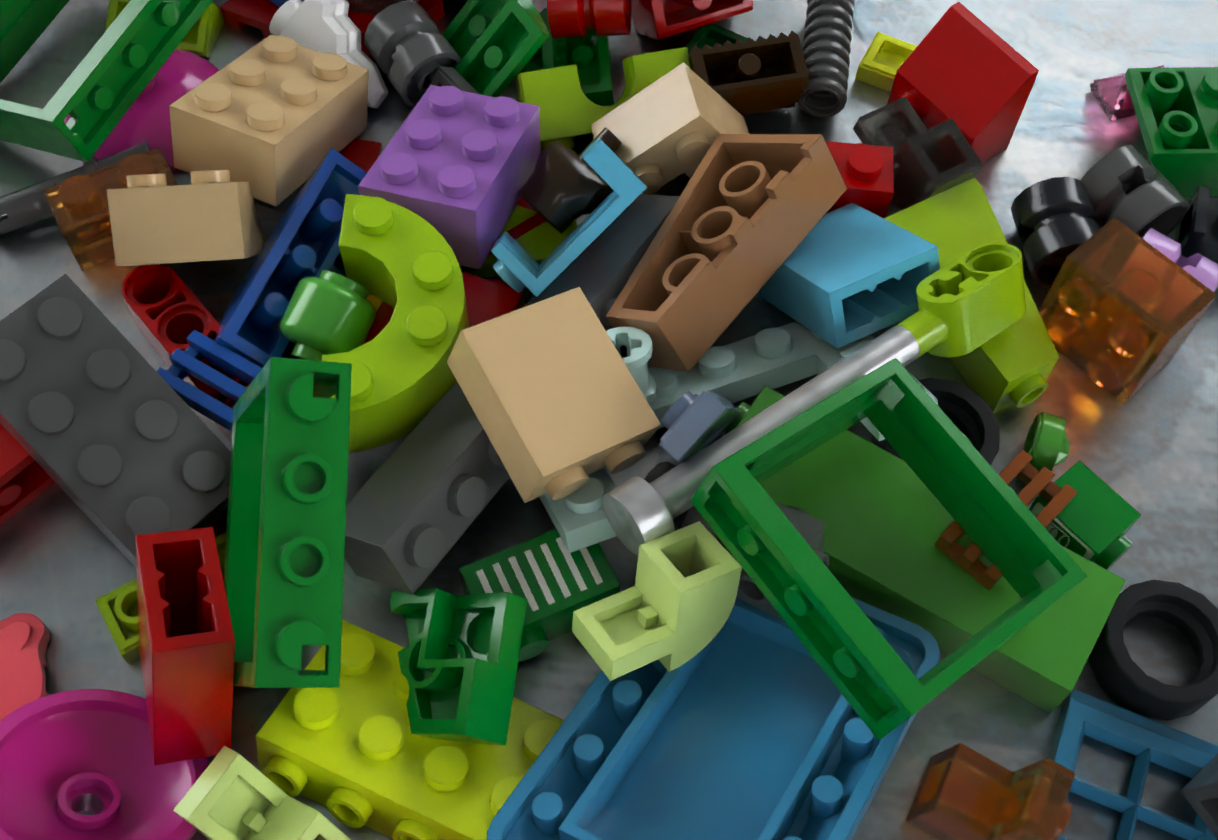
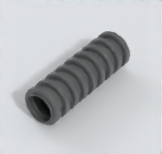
[798,0,855,117]

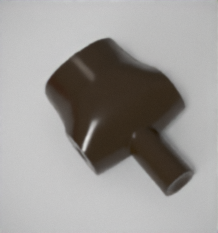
[518,128,622,234]

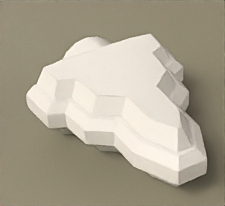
[269,0,388,108]

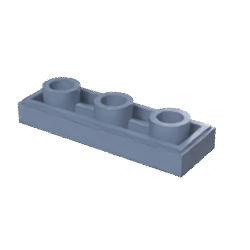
[659,391,741,462]

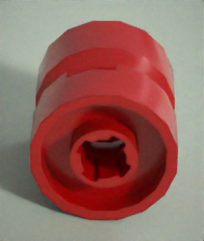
[547,0,632,39]

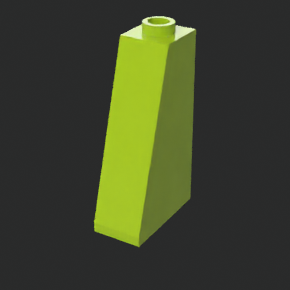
[884,177,1059,413]

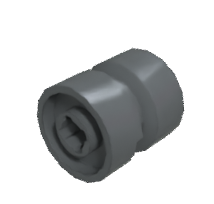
[364,1,461,108]
[1080,145,1189,256]

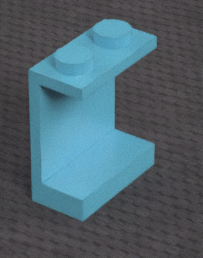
[491,137,647,297]

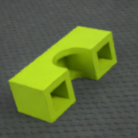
[515,47,690,152]

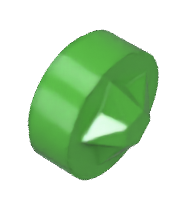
[1023,412,1071,471]

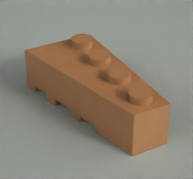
[606,134,847,372]

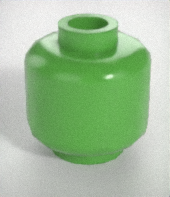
[280,270,376,361]

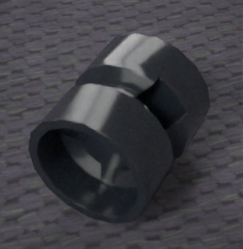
[1011,177,1109,289]

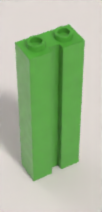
[725,386,1126,714]

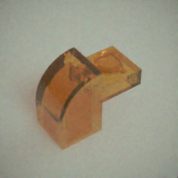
[906,743,1075,840]

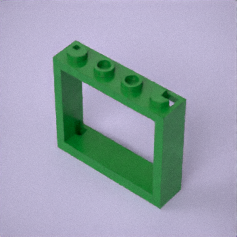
[0,0,213,162]
[224,357,352,688]
[690,357,1087,740]

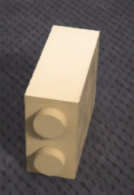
[447,287,661,503]

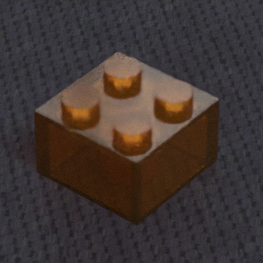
[1039,217,1217,404]

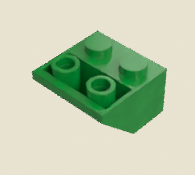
[1125,67,1218,197]

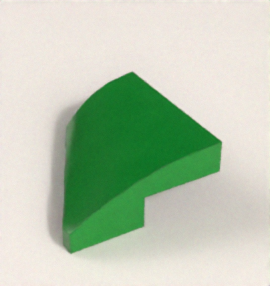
[390,588,528,746]

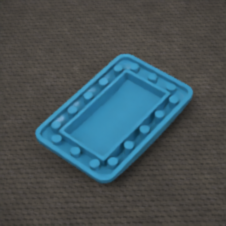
[487,597,941,840]

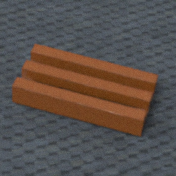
[935,449,1077,590]

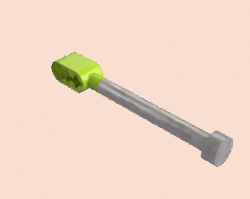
[602,243,1026,556]

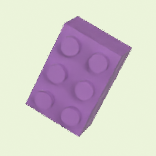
[358,85,541,269]

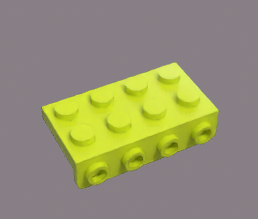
[256,620,564,840]

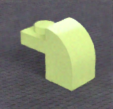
[572,521,742,681]
[173,746,351,840]

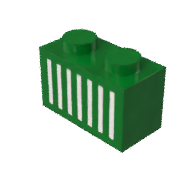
[459,529,620,662]

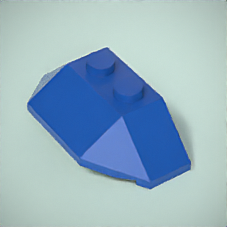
[215,148,367,368]

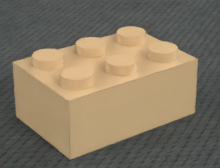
[169,35,369,207]

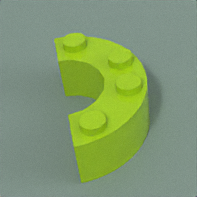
[322,194,469,453]

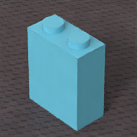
[760,203,940,349]

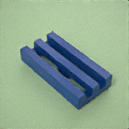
[157,329,262,432]

